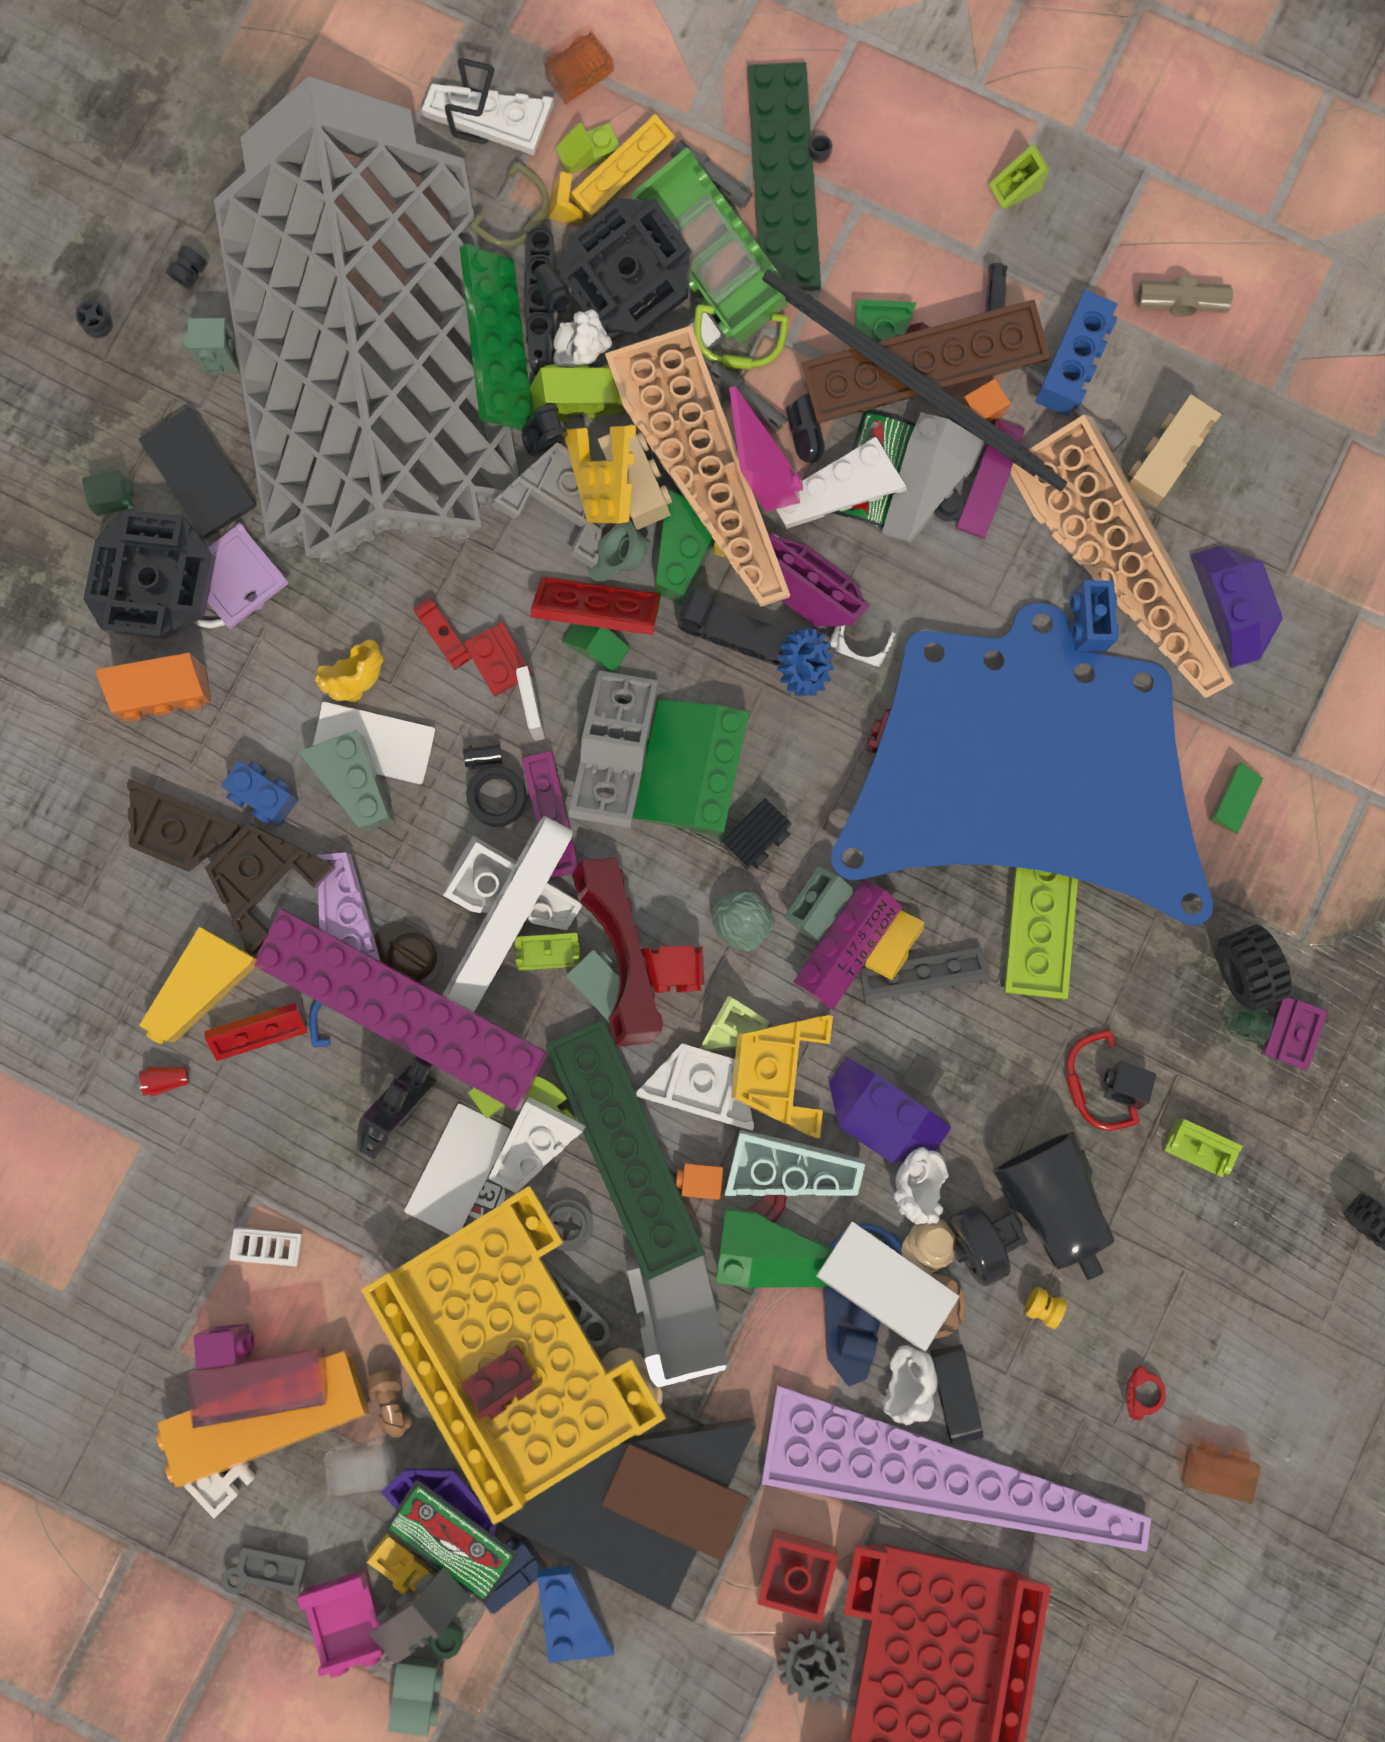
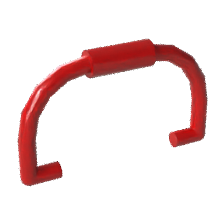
[1065,1029,1140,1131]

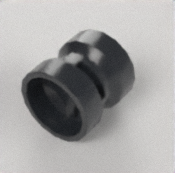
[166,245,208,289]

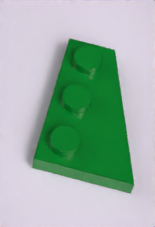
[855,300,916,342]

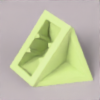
[700,996,770,1052]

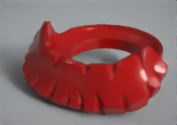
[1125,1365,1166,1421]

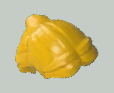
[315,639,384,702]

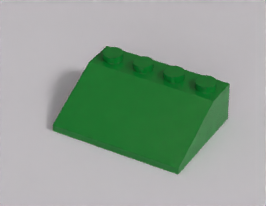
[633,700,749,838]

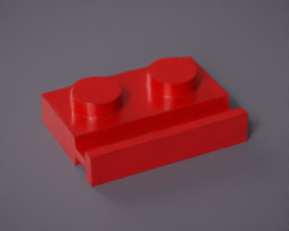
[463,621,533,698]

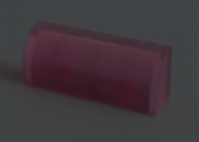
[185,1347,328,1428]

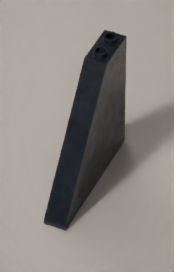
[499,1418,756,1610]

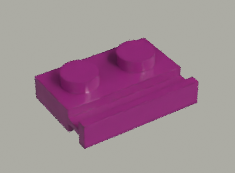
[1261,997,1328,1070]

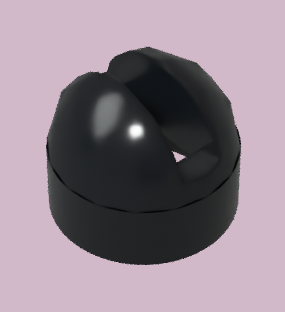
[808,135,833,164]

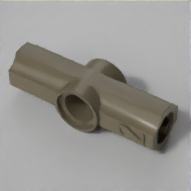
[1137,277,1233,317]

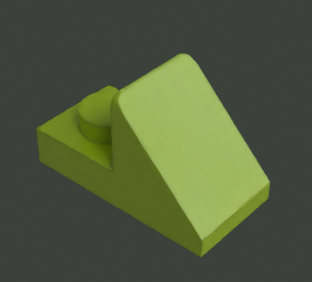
[556,122,620,174]

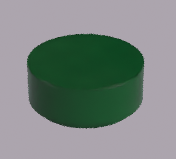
[429,1622,463,1659]

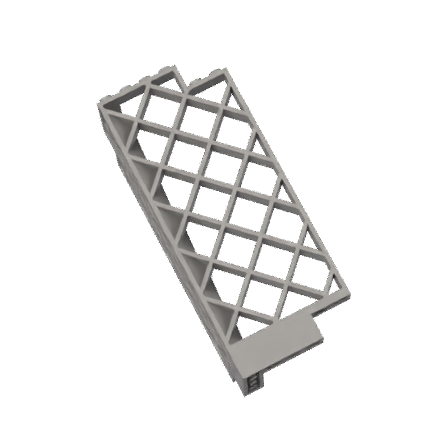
[214,76,519,563]

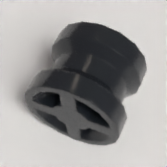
[76,300,113,339]

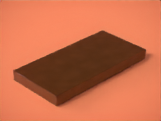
[602,1442,749,1561]

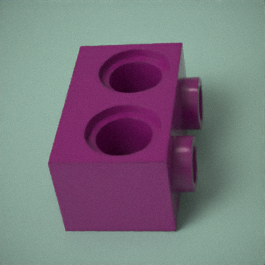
[194,1323,255,1369]

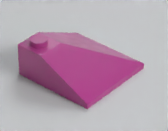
[729,386,803,512]

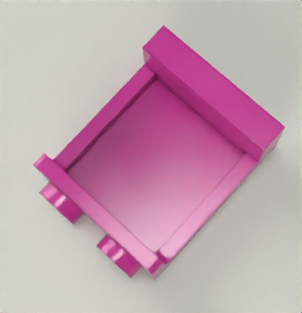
[297,1569,384,1678]

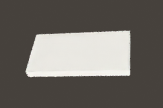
[816,1222,960,1352]

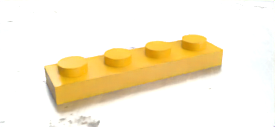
[569,114,675,219]

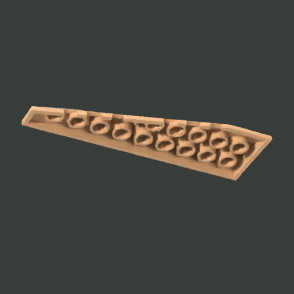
[605,325,790,607]
[1010,414,1234,698]

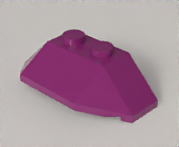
[769,533,870,627]

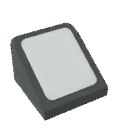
[683,313,725,356]

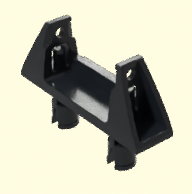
[357,1056,437,1159]

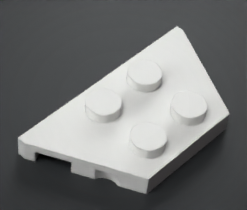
[636,1044,754,1131]

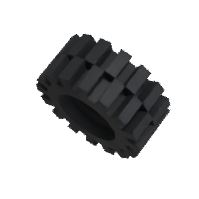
[1343,1193,1385,1250]

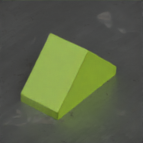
[988,144,1050,209]

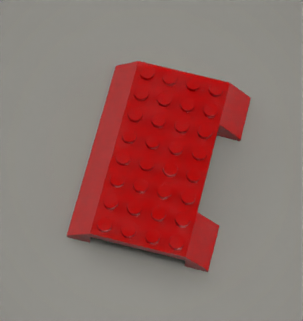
[843,1544,1051,1742]

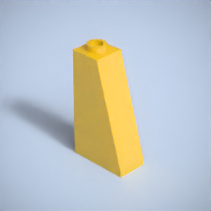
[139,927,257,1044]

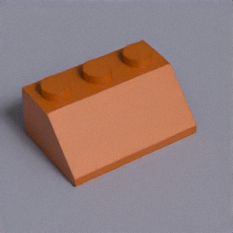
[96,652,211,722]

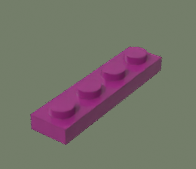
[521,751,578,879]

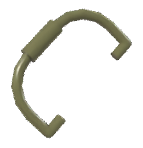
[470,162,549,248]

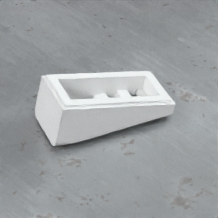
[230,1226,303,1266]

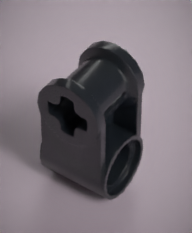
[522,404,568,454]

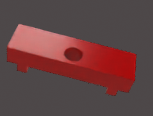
[413,597,472,671]

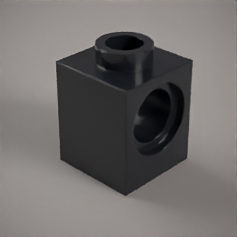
[1102,1061,1157,1110]

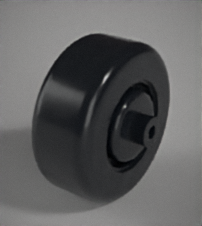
[949,1205,1011,1286]

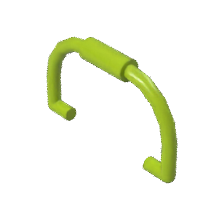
[694,305,789,370]

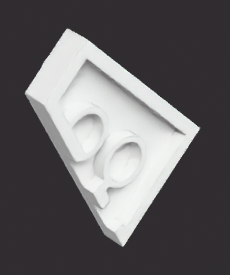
[488,1097,586,1193]

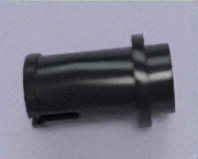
[463,744,502,769]

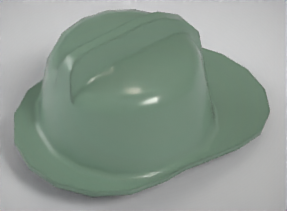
[587,520,651,582]

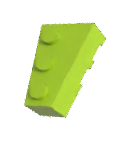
[530,364,626,423]

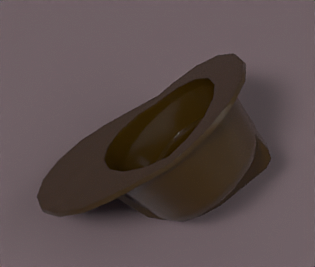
[374,922,443,984]

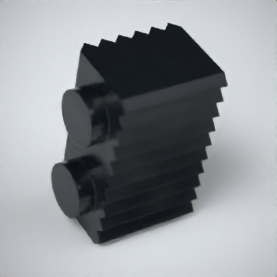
[721,798,792,870]

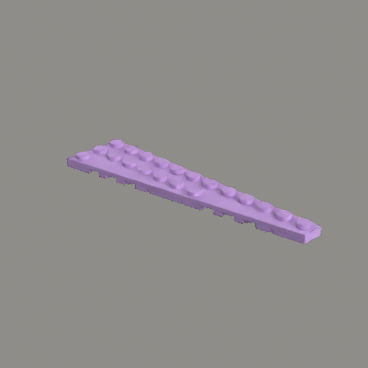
[761,1384,1151,1552]

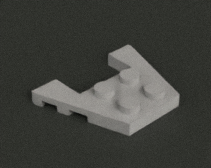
[491,442,602,568]

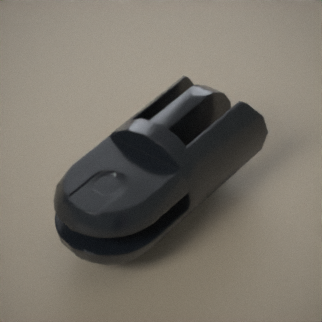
[785,394,825,463]

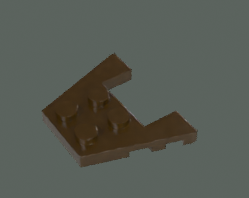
[205,823,336,955]

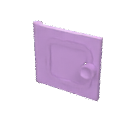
[207,522,289,629]

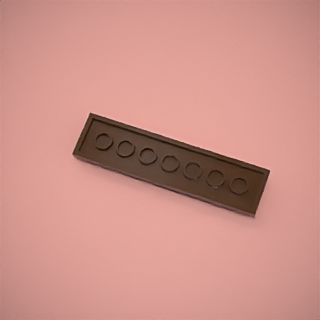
[800,299,1050,423]

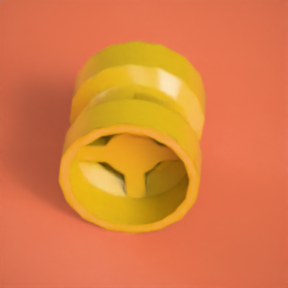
[1024,1286,1067,1330]

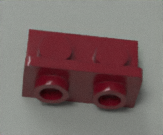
[461,1344,539,1420]

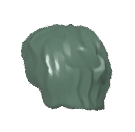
[712,890,775,952]

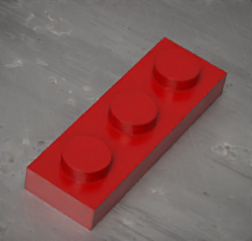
[205,1002,308,1061]

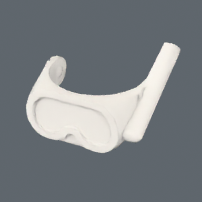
[829,625,896,667]

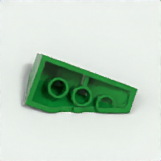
[716,1208,833,1288]

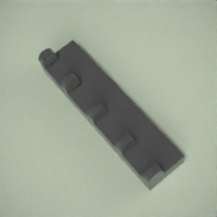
[859,947,989,1006]

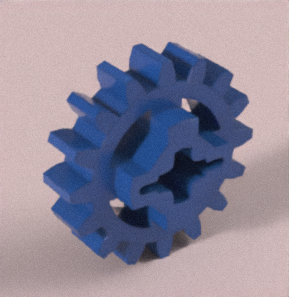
[777,629,834,696]

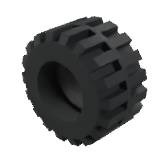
[1217,924,1292,1012]

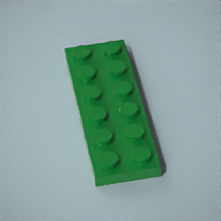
[460,244,532,431]

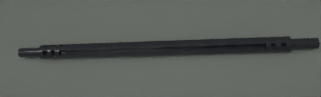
[761,269,1068,492]

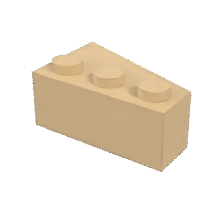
[1127,394,1222,508]
[598,424,672,530]

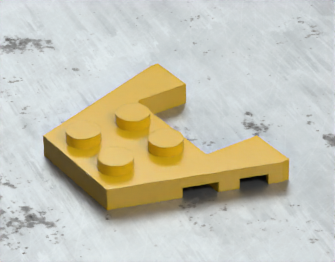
[565,425,636,524]
[731,1015,833,1138]

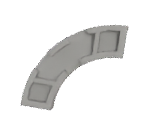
[625,1256,730,1388]

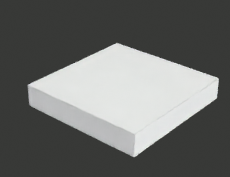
[516,666,545,741]

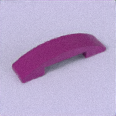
[956,419,1025,539]

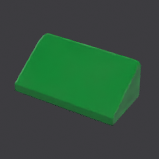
[1209,763,1263,834]

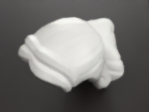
[553,310,612,368]
[893,1147,949,1225]
[881,1345,937,1425]

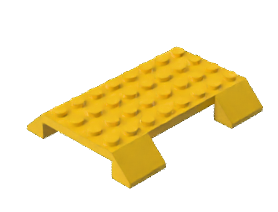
[361,1186,666,1525]

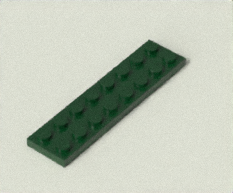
[747,62,821,291]
[545,1019,705,1281]

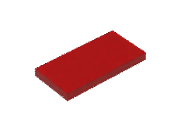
[530,576,661,635]

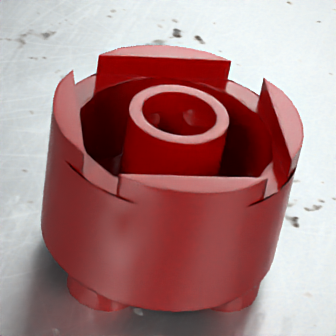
[641,946,705,994]

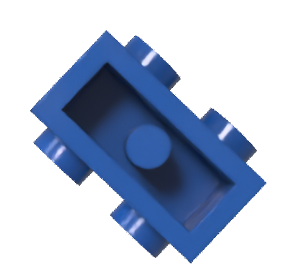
[1069,580,1119,651]
[221,761,298,826]

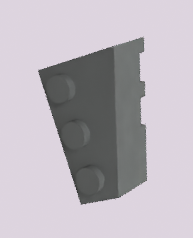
[369,1567,470,1664]

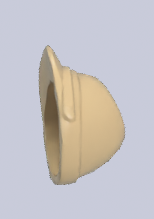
[901,1218,957,1275]

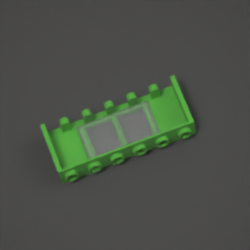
[631,147,789,344]

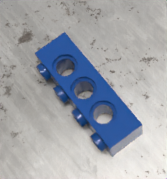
[1035,289,1118,416]

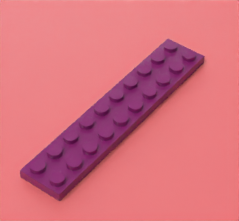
[254,909,548,1111]

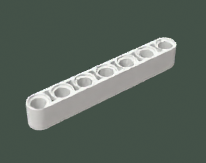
[443,816,573,1012]

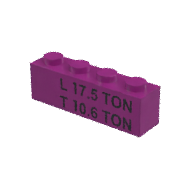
[793,879,902,1010]

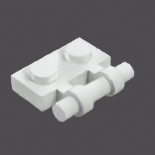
[185,1462,257,1518]

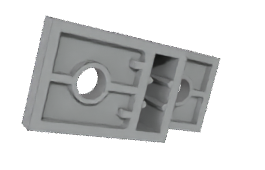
[568,670,658,828]

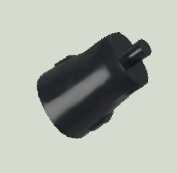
[993,1132,1115,1280]

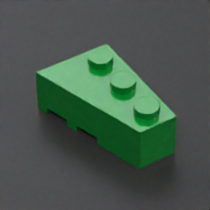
[656,490,715,605]

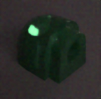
[1228,1009,1275,1045]

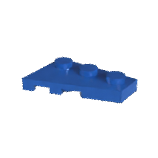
[537,1566,614,1663]

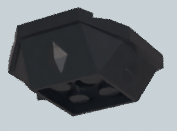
[559,199,693,336]
[83,510,216,640]

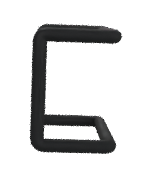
[445,58,494,144]

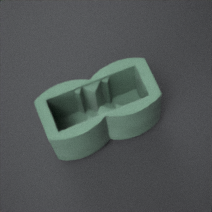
[388,1657,444,1736]

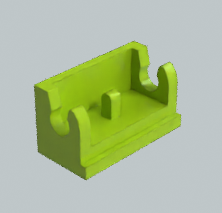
[515,933,581,971]
[1163,1119,1243,1177]

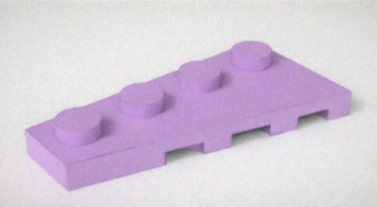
[317,852,380,961]

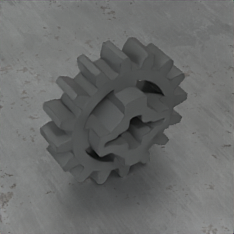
[777,1626,849,1706]

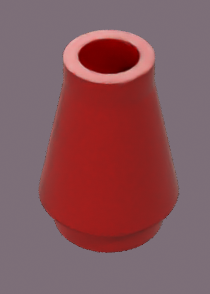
[139,1066,189,1097]

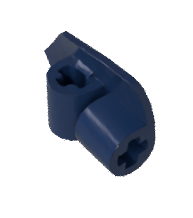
[825,1287,881,1387]

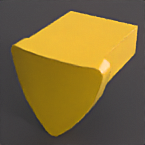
[548,171,584,223]

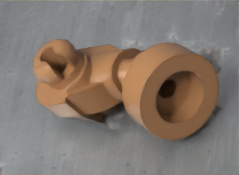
[366,1370,412,1438]

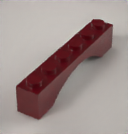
[572,858,663,1047]

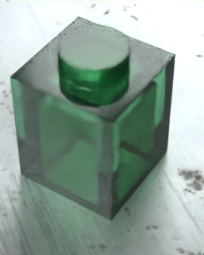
[82,470,135,516]

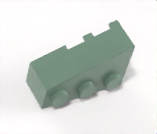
[298,730,394,832]

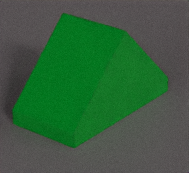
[562,624,630,673]

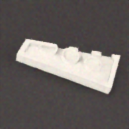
[422,84,554,155]
[776,437,907,528]

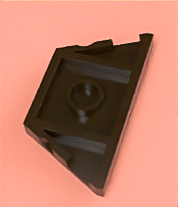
[127,779,241,872]

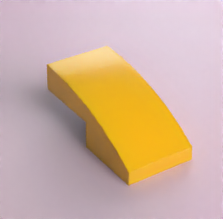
[865,910,925,980]
[367,1532,436,1594]

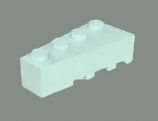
[725,1129,865,1196]

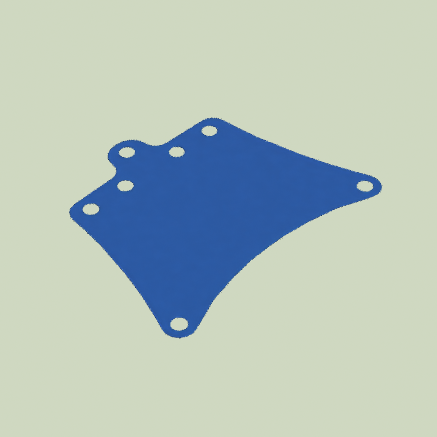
[831,603,1213,925]

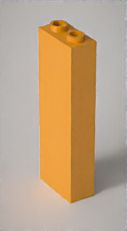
[156,1351,370,1488]

